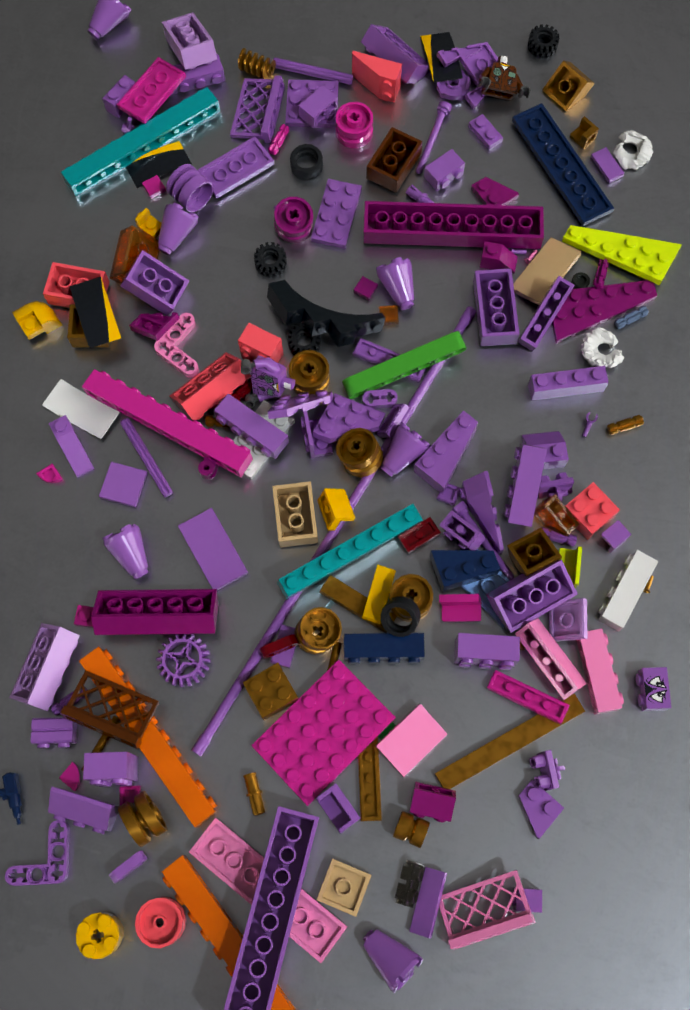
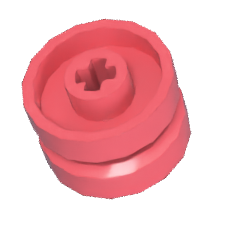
[135,896,187,949]

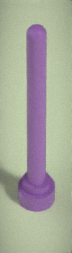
[416,101,452,174]
[452,501,514,580]

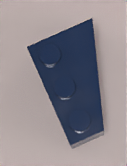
[429,550,500,592]

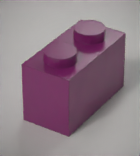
[410,782,456,822]

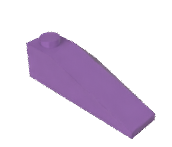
[459,471,504,555]

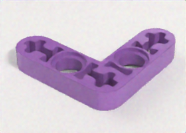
[5,820,70,886]

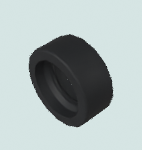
[290,144,323,180]
[380,596,421,637]

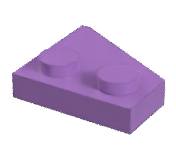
[518,780,564,839]

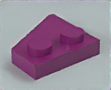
[471,177,519,205]

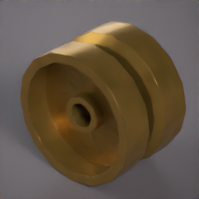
[289,350,330,395]
[336,428,383,477]
[389,574,433,622]
[118,791,168,847]

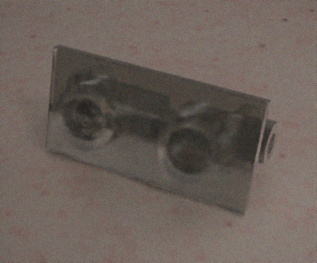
[395,860,424,908]

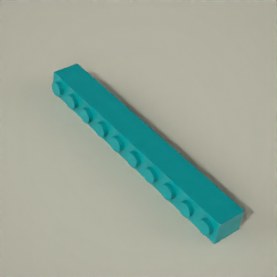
[61,87,220,196]

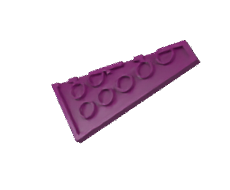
[552,280,657,344]

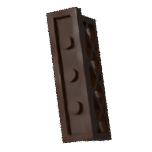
[60,671,159,749]

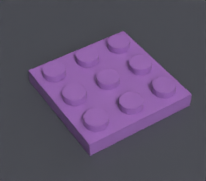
[285,79,339,128]

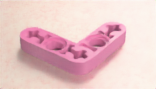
[154,313,199,378]

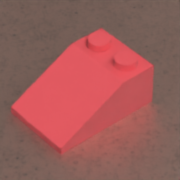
[352,51,402,103]

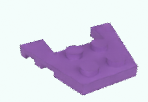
[437,42,498,109]

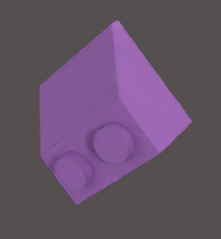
[521,431,569,470]

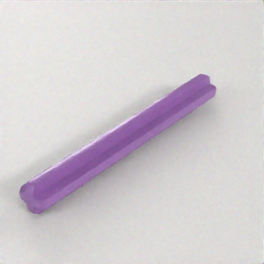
[273,57,353,85]
[120,418,173,497]

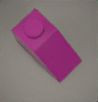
[479,241,518,274]

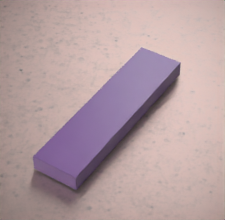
[353,338,426,383]

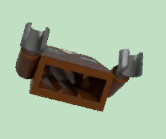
[478,56,531,101]

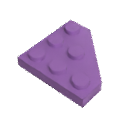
[268,390,333,419]
[312,393,386,443]

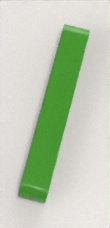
[342,331,467,399]

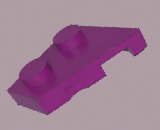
[129,312,180,341]

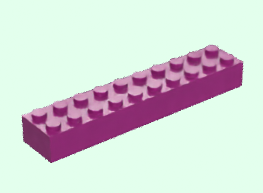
[364,201,544,249]

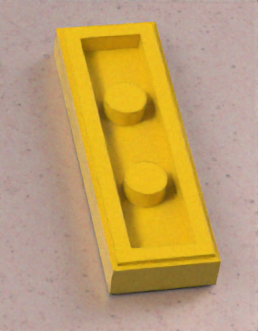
[362,564,396,624]

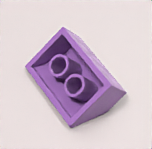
[48,787,119,834]

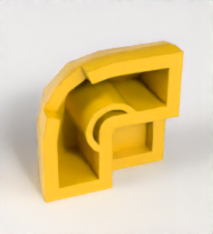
[12,301,63,340]

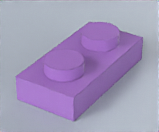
[468,114,503,150]

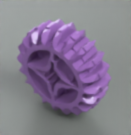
[156,634,211,688]

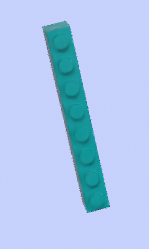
[277,504,423,600]

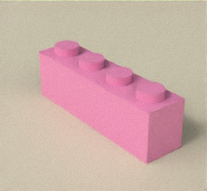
[515,618,587,700]
[576,628,624,715]

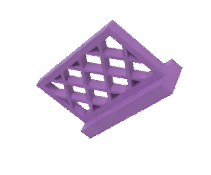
[230,75,285,144]

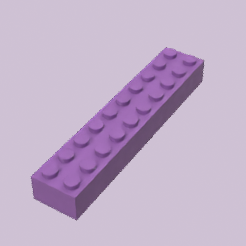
[224,806,319,1010]

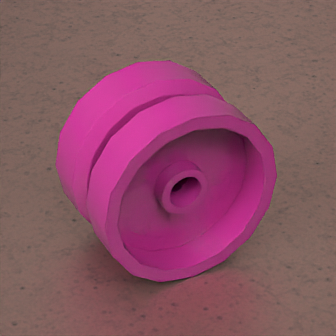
[336,102,373,149]

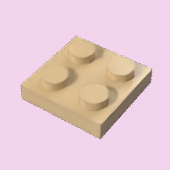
[317,858,372,917]

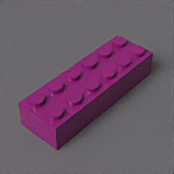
[91,589,219,635]

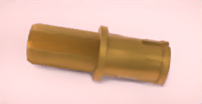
[243,772,265,816]

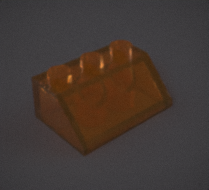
[110,225,159,284]

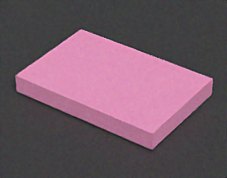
[375,704,447,777]

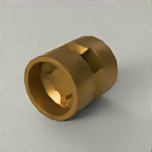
[393,811,430,848]

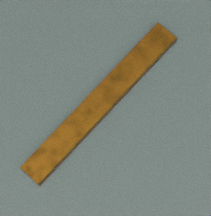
[435,693,585,789]

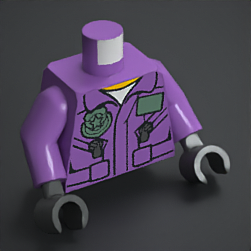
[241,355,295,409]

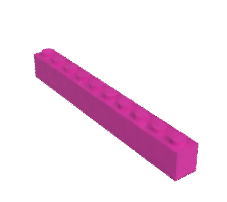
[82,369,253,478]

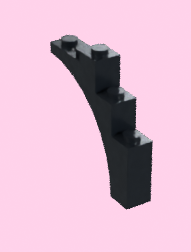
[267,280,385,347]

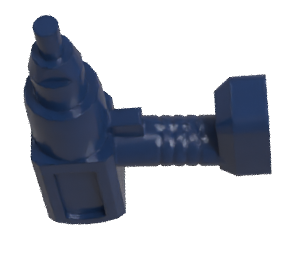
[0,772,22,825]

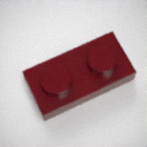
[398,517,441,554]

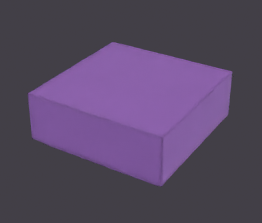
[437,483,460,506]

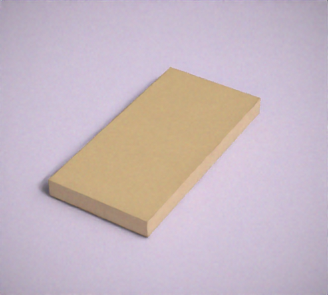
[513,237,581,305]

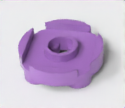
[436,69,471,100]

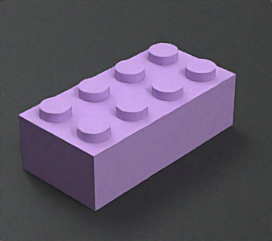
[162,12,217,70]

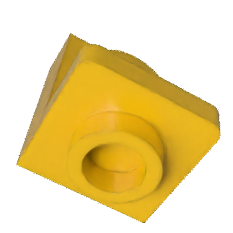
[135,208,162,240]

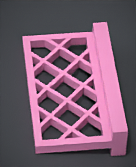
[439,870,536,950]

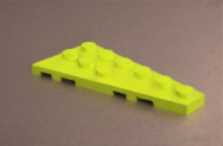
[562,225,682,286]

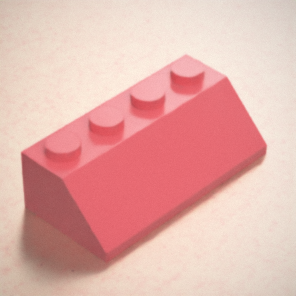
[169,352,251,421]

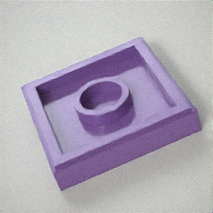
[99,462,148,508]

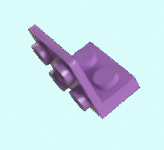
[300,411,333,458]

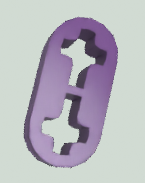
[362,389,398,409]
[109,850,148,884]

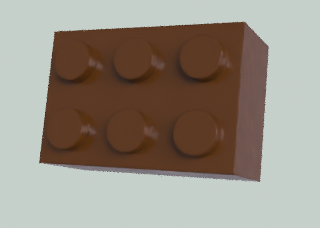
[366,127,423,193]

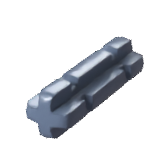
[614,306,649,329]

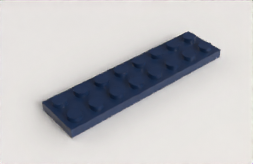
[512,103,614,226]

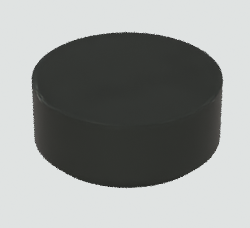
[571,272,590,289]

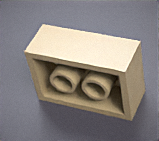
[272,481,318,548]

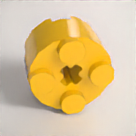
[76,912,124,959]

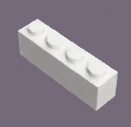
[598,550,658,632]

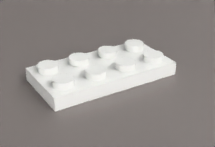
[233,400,295,480]

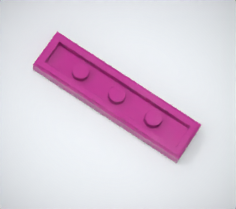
[487,670,570,725]

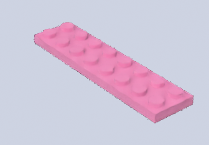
[189,818,348,963]

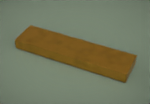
[319,575,397,633]
[358,737,382,822]

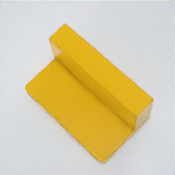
[317,488,355,531]

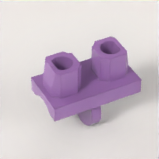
[538,472,574,503]
[529,750,565,791]

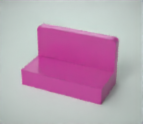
[439,594,481,622]

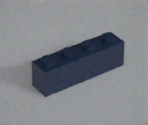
[344,633,425,664]

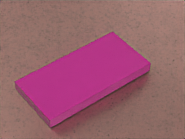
[117,57,186,124]

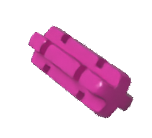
[268,124,289,155]

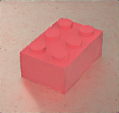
[43,262,110,308]

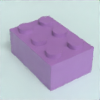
[120,250,189,316]
[454,633,520,670]
[83,752,139,787]

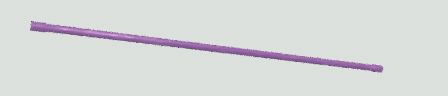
[191,306,477,756]

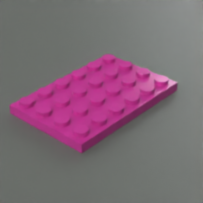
[251,660,396,806]

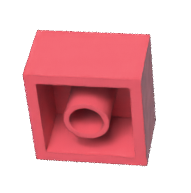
[238,323,284,363]
[561,482,620,540]

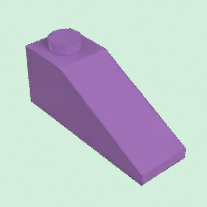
[49,415,94,478]

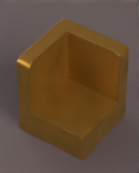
[570,116,599,149]

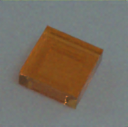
[379,305,399,325]

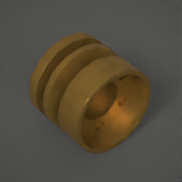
[294,607,342,655]

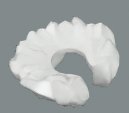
[613,130,653,170]
[581,327,624,368]

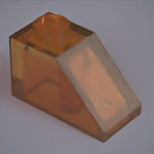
[534,494,579,536]

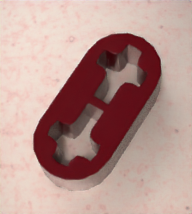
[260,634,299,659]

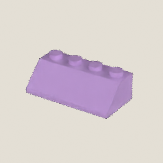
[9,623,80,711]

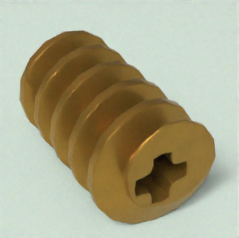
[238,48,276,79]

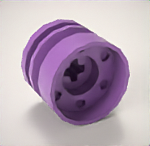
[166,164,214,213]

